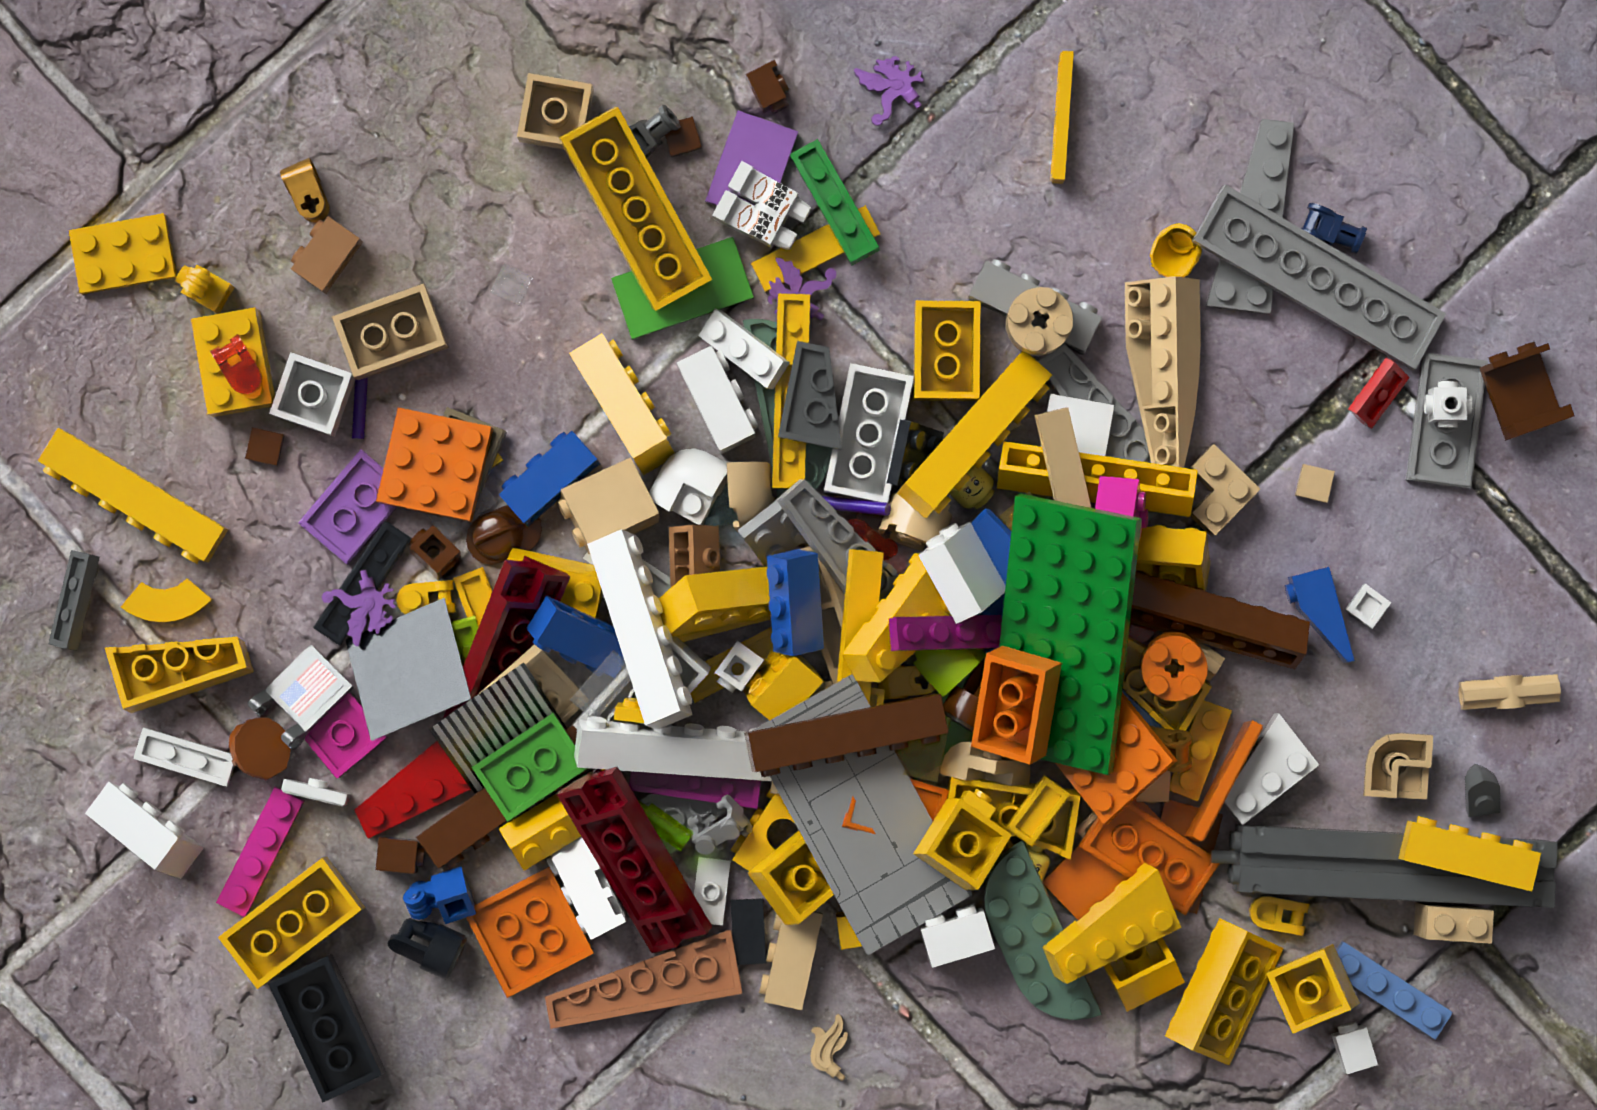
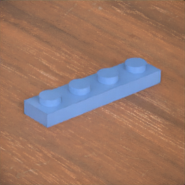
[1336,941,1453,1040]

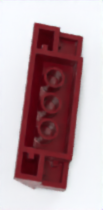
[443,556,570,719]
[557,767,712,953]

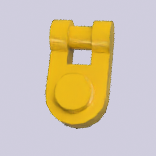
[396,580,456,614]
[1249,896,1309,936]

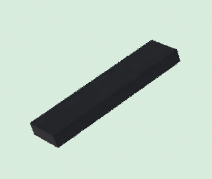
[313,520,412,646]

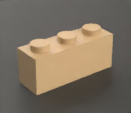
[759,911,823,1010]

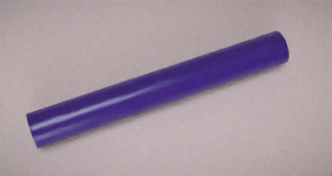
[352,377,368,439]
[822,496,891,516]

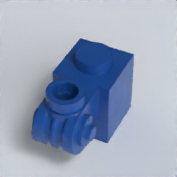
[403,866,476,924]

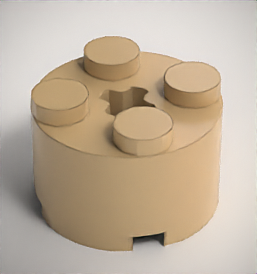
[1006,287,1073,356]
[878,493,952,551]

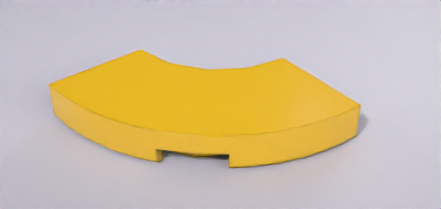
[121,578,213,622]

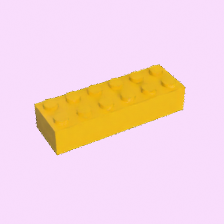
[559,107,712,311]

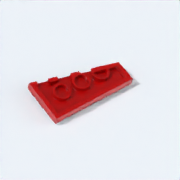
[354,741,471,839]

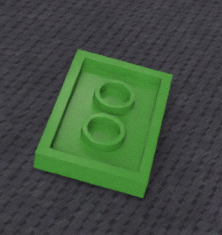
[471,713,588,822]

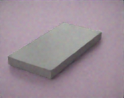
[1405,352,1488,489]

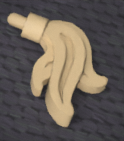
[810,1014,848,1081]

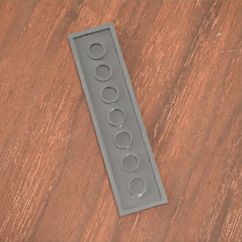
[1192,184,1446,370]

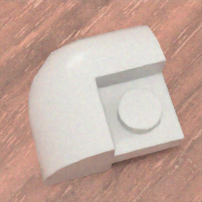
[649,448,727,525]

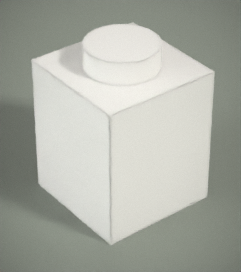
[1331,1022,1378,1074]

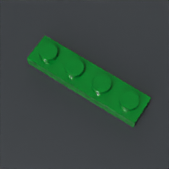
[790,139,880,266]

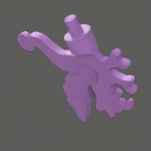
[854,56,924,126]
[768,257,836,320]
[322,570,396,646]

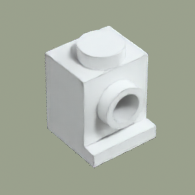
[715,641,764,693]

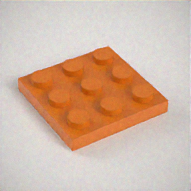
[376,407,493,523]
[1055,692,1178,824]
[466,867,595,998]

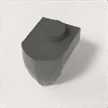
[1465,764,1501,817]

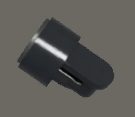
[387,918,467,980]

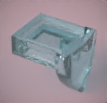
[703,483,738,527]

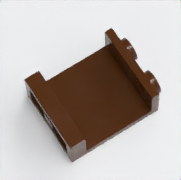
[1479,341,1575,441]

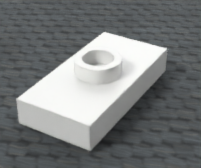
[281,778,350,807]
[694,857,731,926]

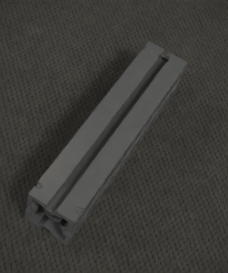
[1211,824,1558,908]

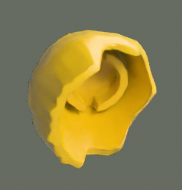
[1150,223,1202,277]

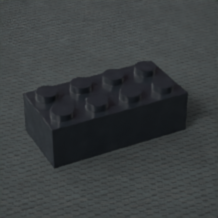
[268,954,386,1103]

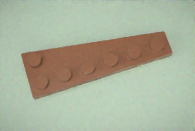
[545,930,743,1029]

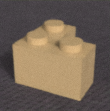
[1188,444,1260,537]

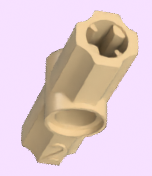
[1458,674,1561,710]

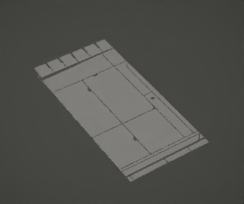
[752,674,972,955]

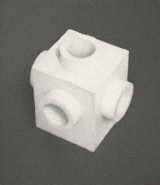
[1424,381,1472,428]

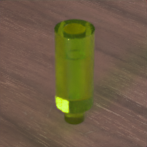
[638,800,693,852]

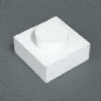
[1345,584,1391,629]

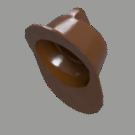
[466,505,542,565]

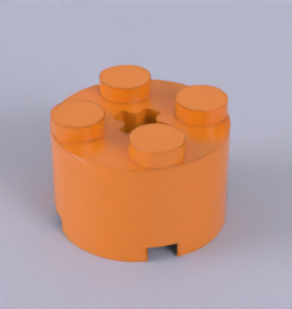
[1140,632,1208,701]

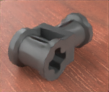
[629,105,681,158]

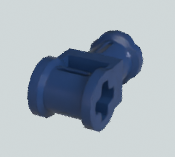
[1301,203,1367,254]

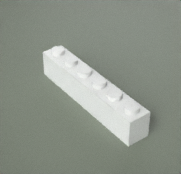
[587,529,693,729]
[574,716,772,781]

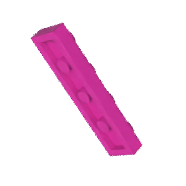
[216,786,305,917]

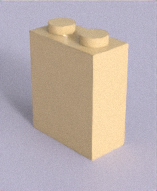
[558,457,659,554]
[1413,902,1494,944]

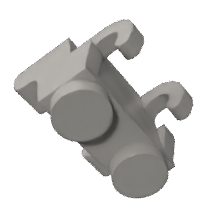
[687,794,752,855]

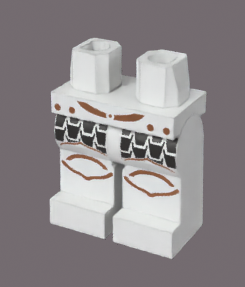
[712,161,811,250]

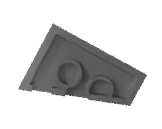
[778,341,842,450]

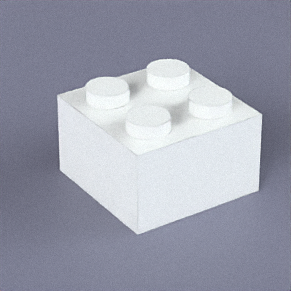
[269,352,355,437]
[919,904,995,968]

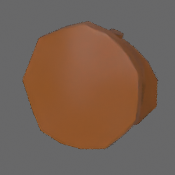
[229,718,291,781]

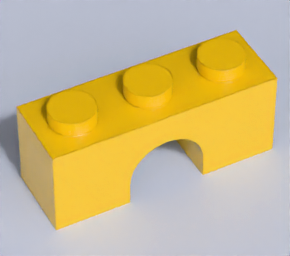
[731,788,795,871]

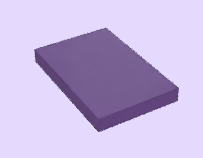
[705,110,798,206]
[298,449,397,565]

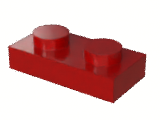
[1348,357,1410,429]

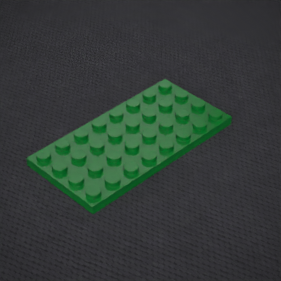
[999,494,1142,775]

